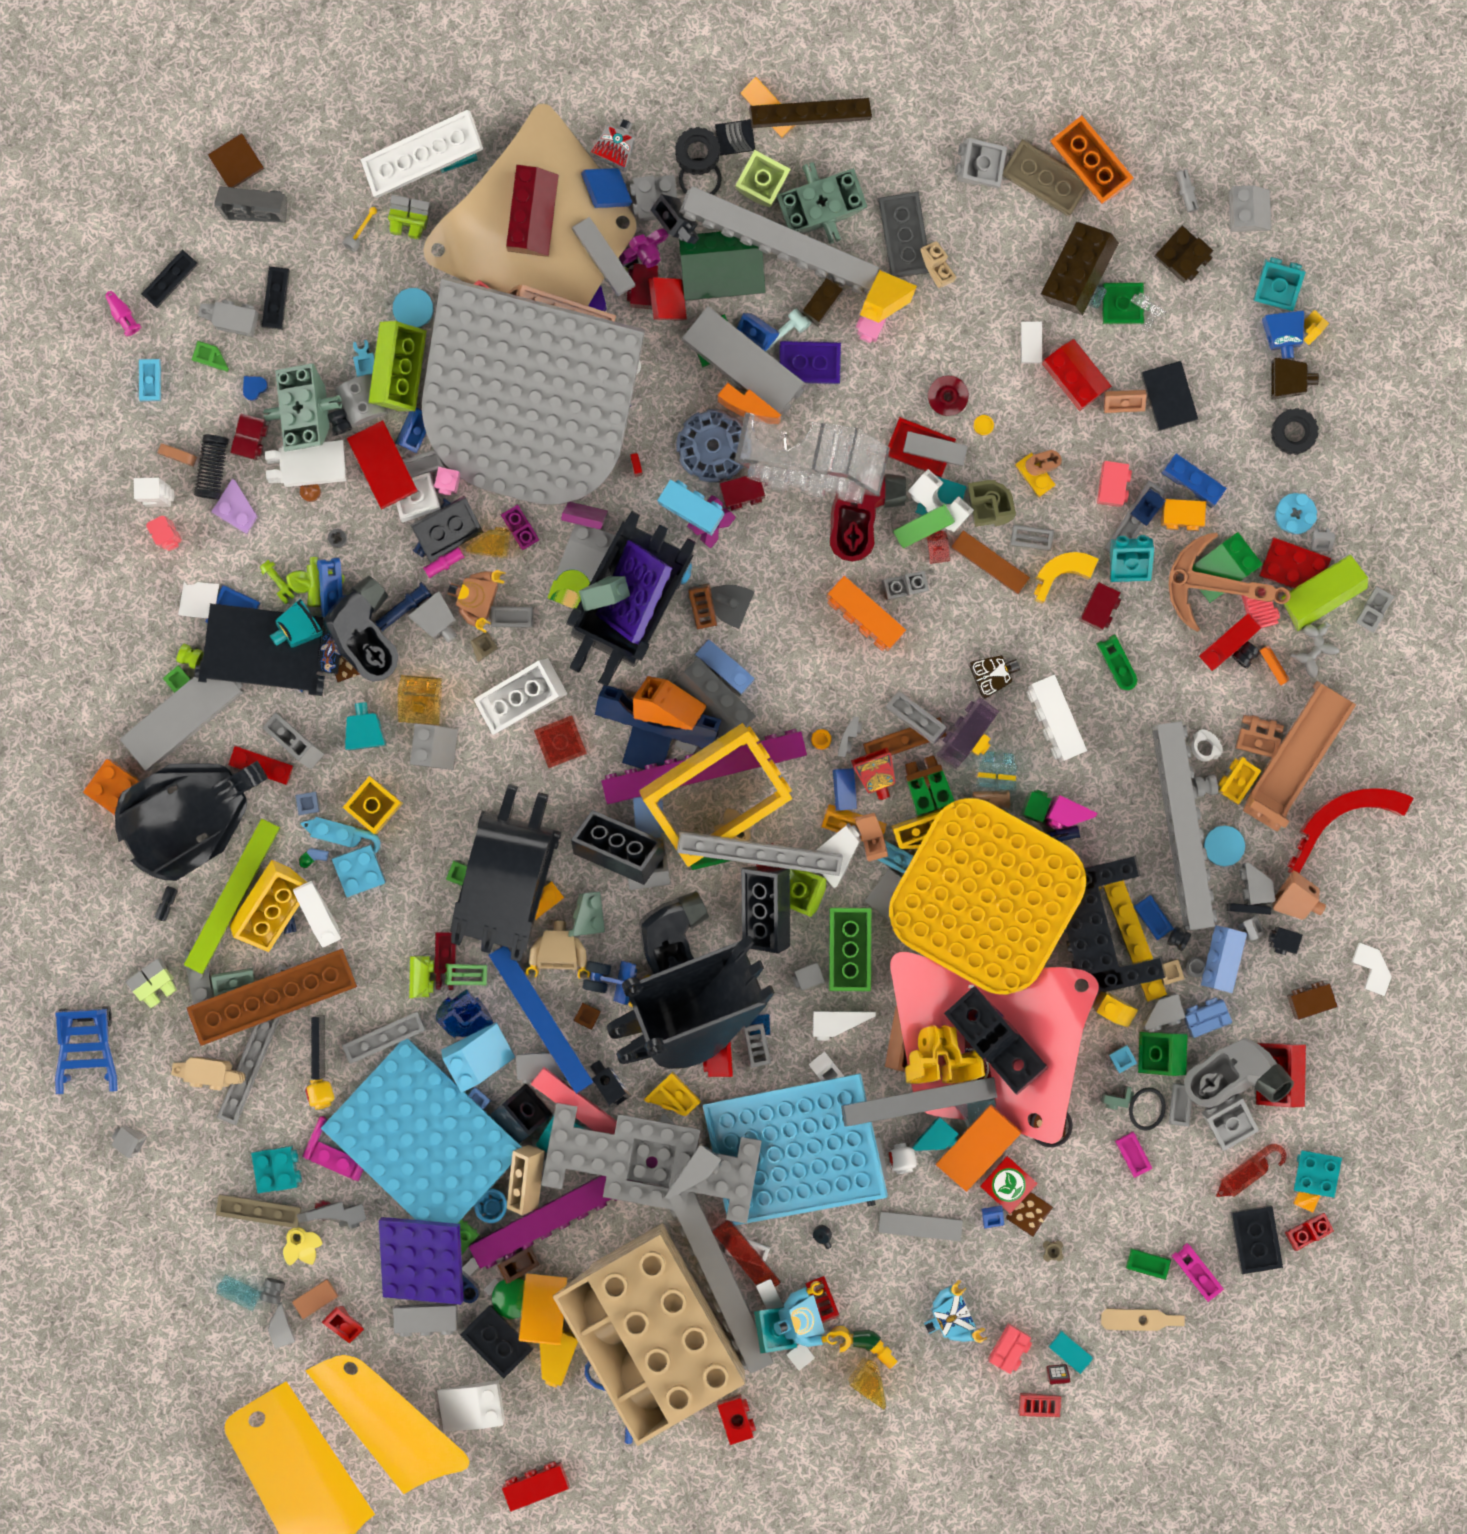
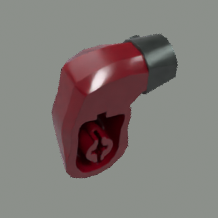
[830,473,906,562]

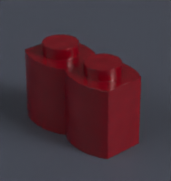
[230,413,269,461]

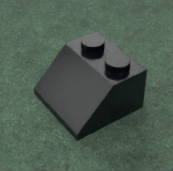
[490,1084,553,1144]

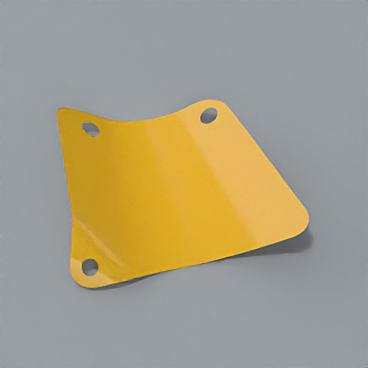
[224,1355,469,1534]

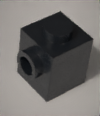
[1268,927,1303,955]

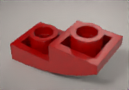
[1285,1213,1334,1251]

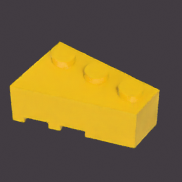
[891,808,943,849]

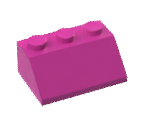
[1044,795,1098,829]

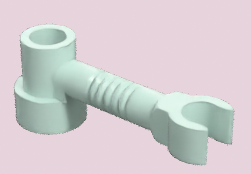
[766,308,812,352]

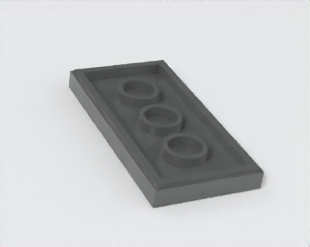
[878,191,929,278]

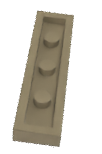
[215,1194,302,1228]

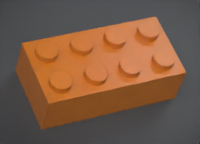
[827,576,906,651]

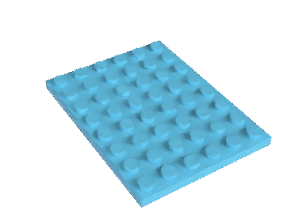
[321,1039,522,1224]
[703,1073,888,1227]

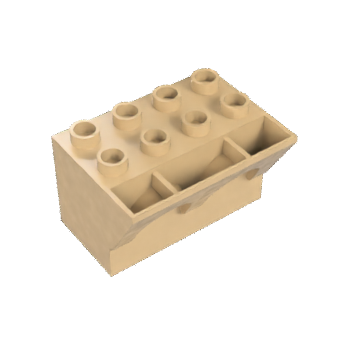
[553,1223,745,1446]

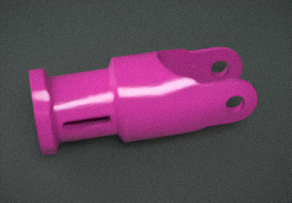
[105,291,141,337]

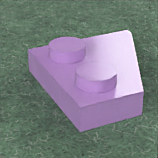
[211,479,258,534]

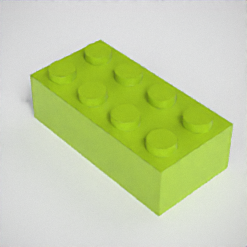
[368,321,427,411]

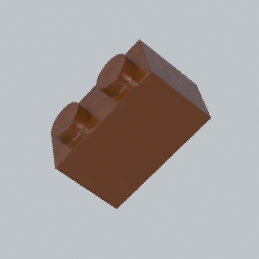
[1287,980,1338,1020]

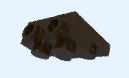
[1154,225,1214,283]

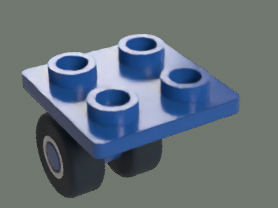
[582,961,637,1005]

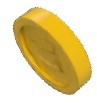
[973,415,994,436]

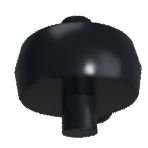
[813,1225,832,1249]

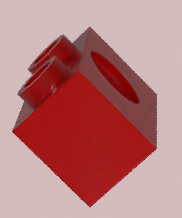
[717,1394,756,1445]

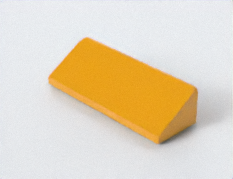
[740,77,796,138]
[821,804,887,841]

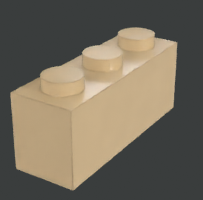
[506,1145,545,1215]

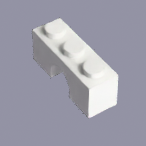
[908,469,974,532]
[134,478,174,507]

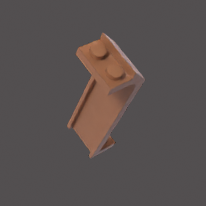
[1243,681,1356,832]

